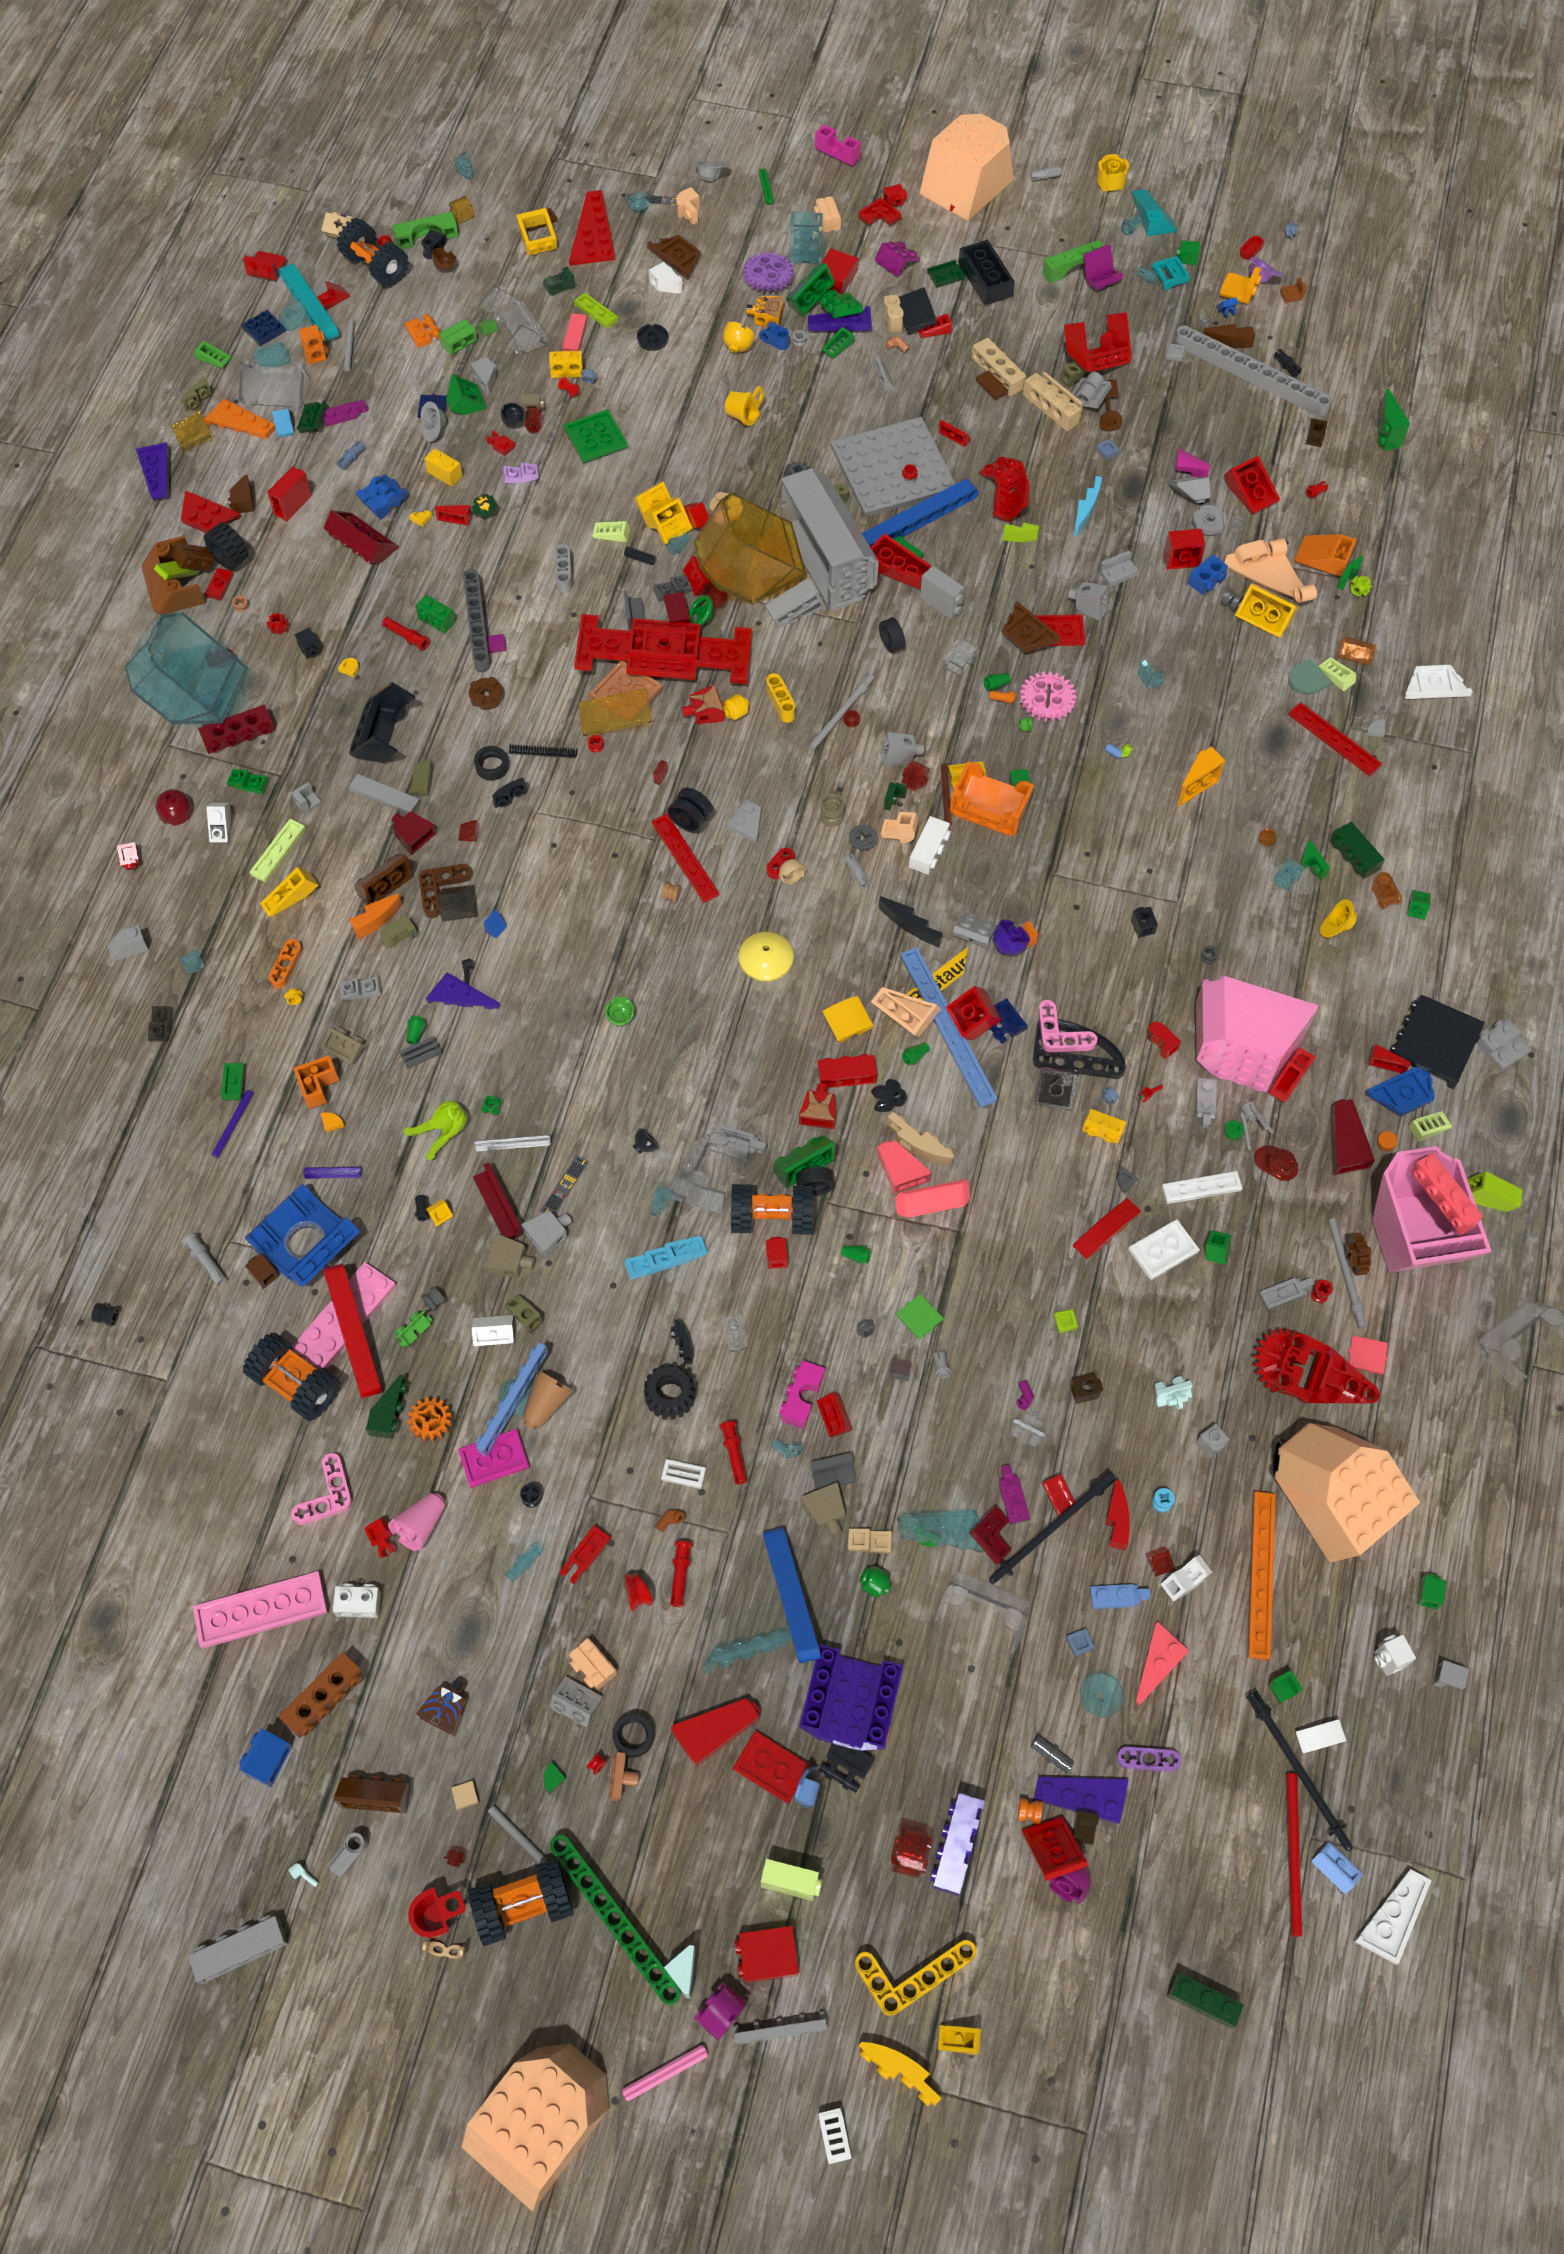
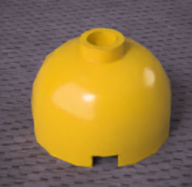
[723,322,755,353]

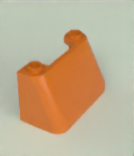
[950,761,1034,836]

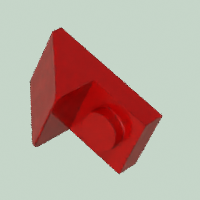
[317,281,350,311]

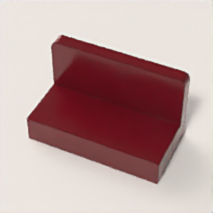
[663,592,690,624]

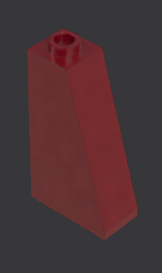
[1330,1099,1375,1175]

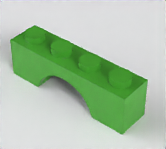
[392,212,458,249]
[1042,240,1103,284]

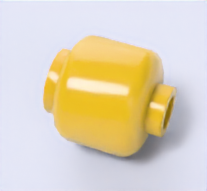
[723,694,749,720]

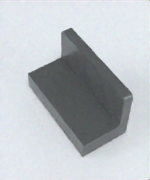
[624,591,644,630]
[811,1453,856,1490]

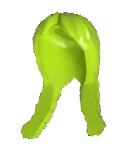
[403,1101,467,1160]

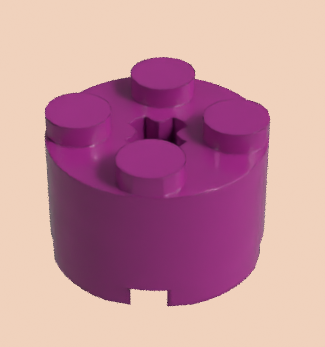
[694,1981,747,2041]

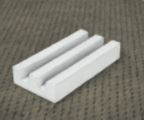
[661,1459,706,1489]

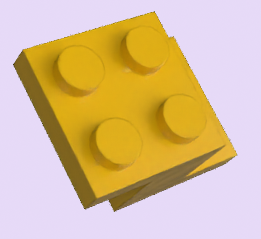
[634,482,693,544]

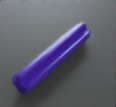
[303,1166,362,1179]

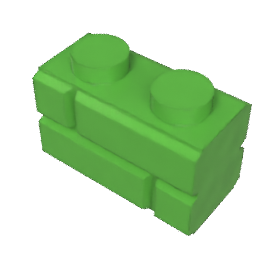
[439,319,477,355]

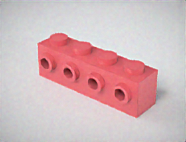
[1411,1153,1483,1235]

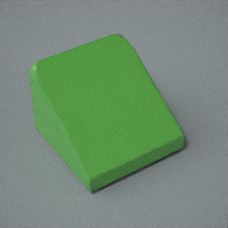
[476,319,498,336]

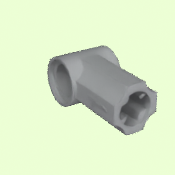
[326,1833,368,1878]

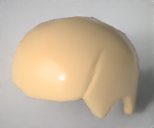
[779,859,807,884]

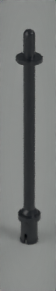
[989,1470,1116,1584]
[1246,1690,1353,1852]

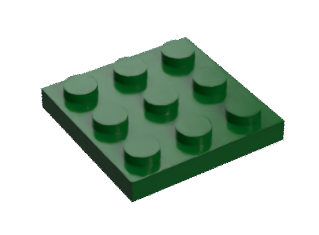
[563,409,628,463]

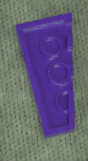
[1033,1777,1129,1824]

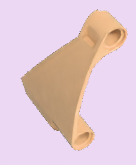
[1224,538,1317,603]

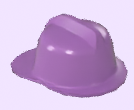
[1249,257,1283,283]

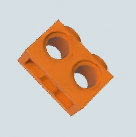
[298,325,328,365]

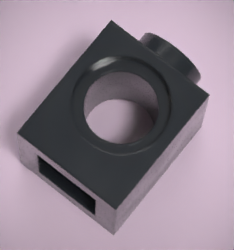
[294,627,322,659]
[1131,906,1158,938]

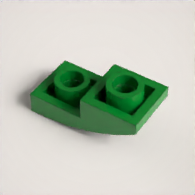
[226,769,269,794]

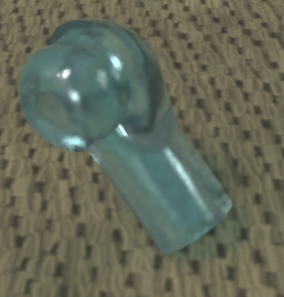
[771,1438,803,1458]

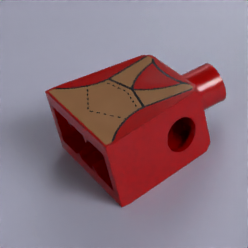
[681,685,724,724]
[798,1083,835,1129]

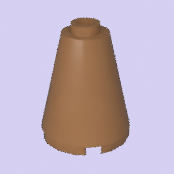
[522,1371,573,1430]

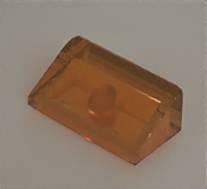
[1337,637,1376,666]

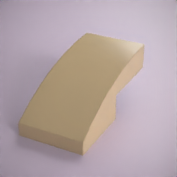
[848,1529,893,1554]

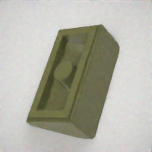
[410,759,432,796]

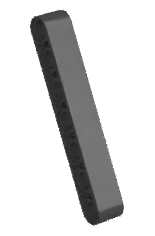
[463,569,490,673]

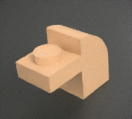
[676,187,700,225]
[881,812,919,843]

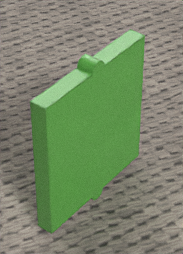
[896,1294,944,1340]

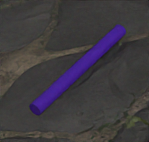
[211,1090,254,1158]

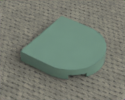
[1288,659,1331,695]

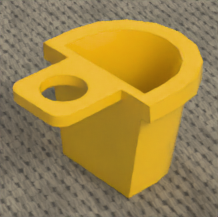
[725,386,765,426]

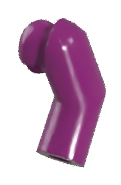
[1016,1380,1034,1410]

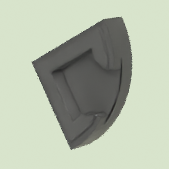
[1117,1166,1138,1193]

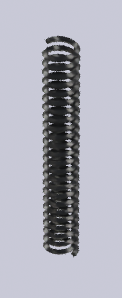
[508,744,578,758]

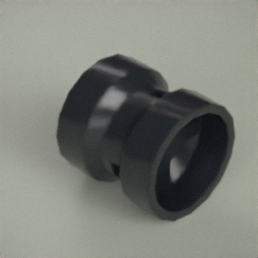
[91,1303,119,1326]

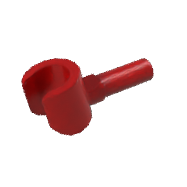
[1138,1085,1163,1102]

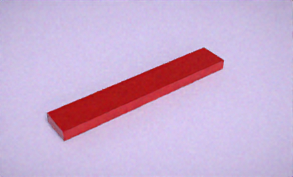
[1288,702,1382,777]
[651,814,719,903]

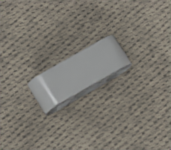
[555,544,572,593]

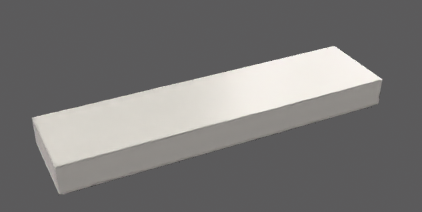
[1161,1171,1242,1204]

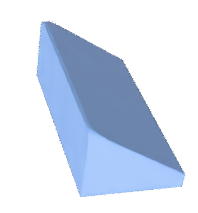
[1312,1841,1363,1894]

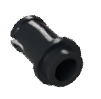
[414,1195,429,1221]

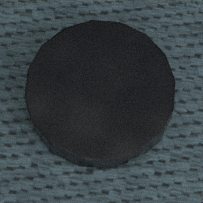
[637,324,669,351]

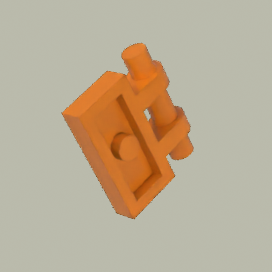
[404,313,440,348]

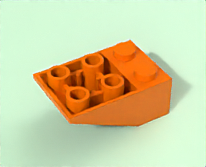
[1294,534,1357,577]

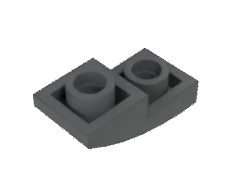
[653,575,692,601]

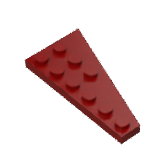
[569,190,615,266]

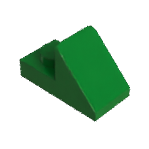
[1298,840,1330,880]

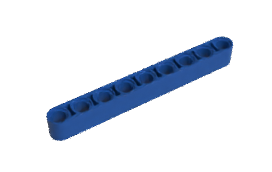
[862,479,979,547]

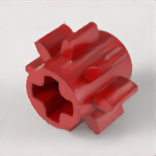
[266,613,289,635]

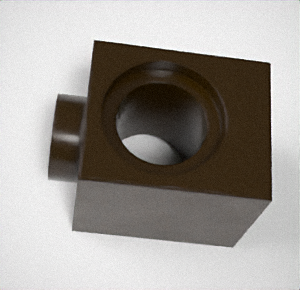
[1305,418,1328,447]
[1070,1373,1103,1404]

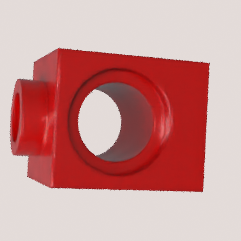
[766,1237,788,1269]

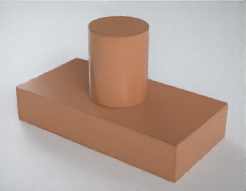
[608,1752,639,1801]

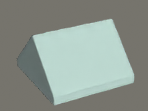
[664,1945,696,1999]

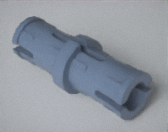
[336,441,365,470]

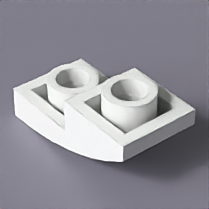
[1296,1719,1347,1753]

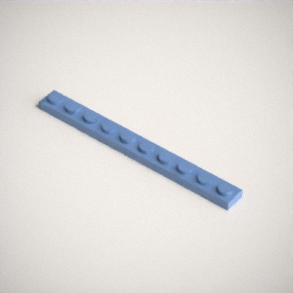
[900,947,997,1108]

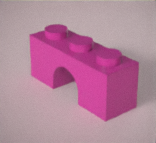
[815,124,861,166]
[779,1360,825,1429]

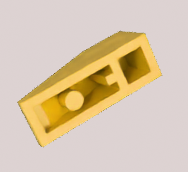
[260,867,319,917]

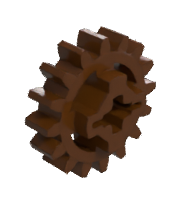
[1345,1232,1372,1276]

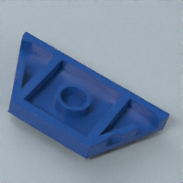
[1365,1067,1435,1116]

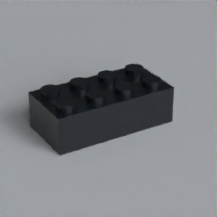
[958,239,1015,305]

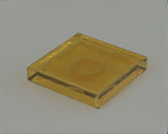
[171,411,212,452]

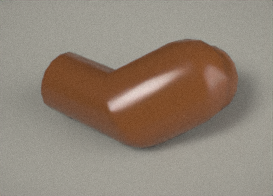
[655,1510,685,1532]

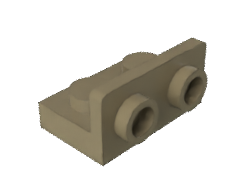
[320,1026,368,1065]

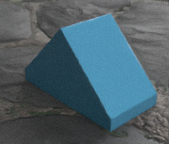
[272,409,294,437]

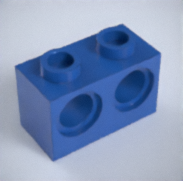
[1188,555,1228,595]

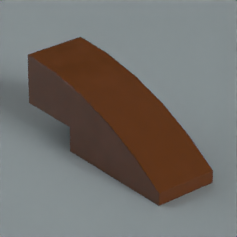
[1203,324,1256,348]

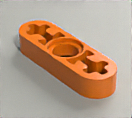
[269,939,302,988]

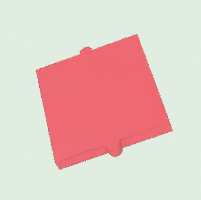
[1348,1336,1388,1375]

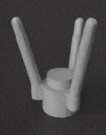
[1240,1101,1274,1150]

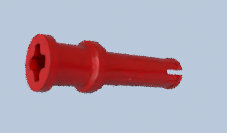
[382,617,430,651]
[719,1421,748,1485]
[670,1541,693,1607]

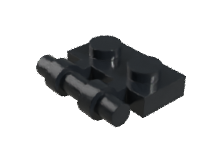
[818,1744,875,1793]

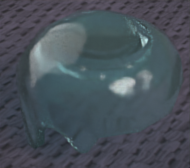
[626,191,650,211]

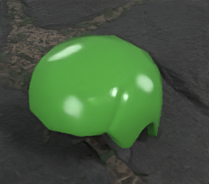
[605,996,634,1026]

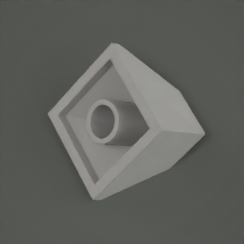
[1167,476,1211,503]

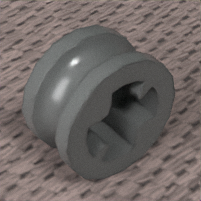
[1201,945,1219,964]

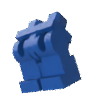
[355,475,408,520]

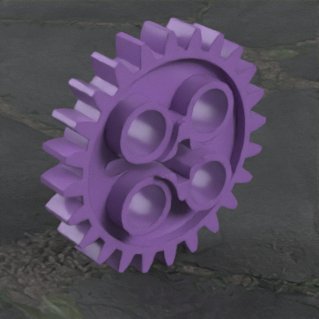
[743,251,794,293]

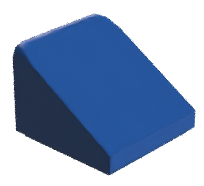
[484,910,507,938]

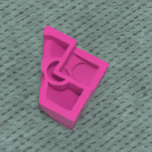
[1175,448,1210,477]

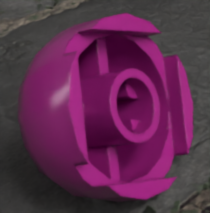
[1049,1867,1091,1904]

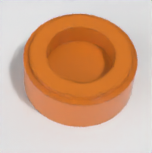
[1377,1131,1398,1151]

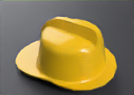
[1320,899,1357,938]

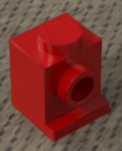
[883,184,907,207]

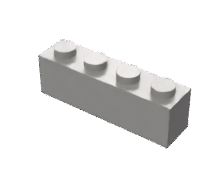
[188,1915,288,1984]

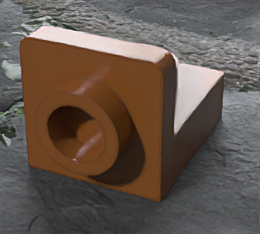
[1280,277,1306,303]

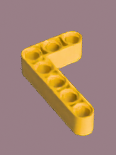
[855,1940,977,2017]

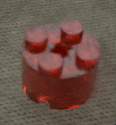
[890,1826,932,1878]

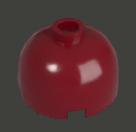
[155,789,193,826]

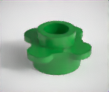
[481,1096,503,1115]

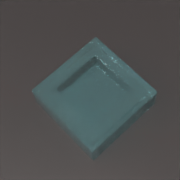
[179,950,205,975]

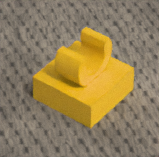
[426,1199,453,1227]

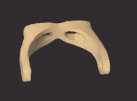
[422,1940,465,1959]

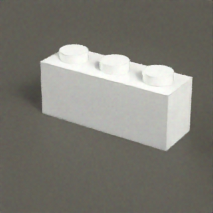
[909,816,951,875]

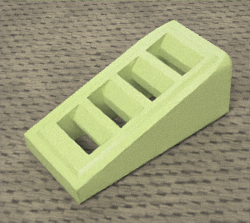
[593,521,630,542]
[1318,657,1356,691]
[1408,1111,1452,1142]

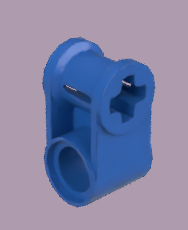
[759,322,790,350]

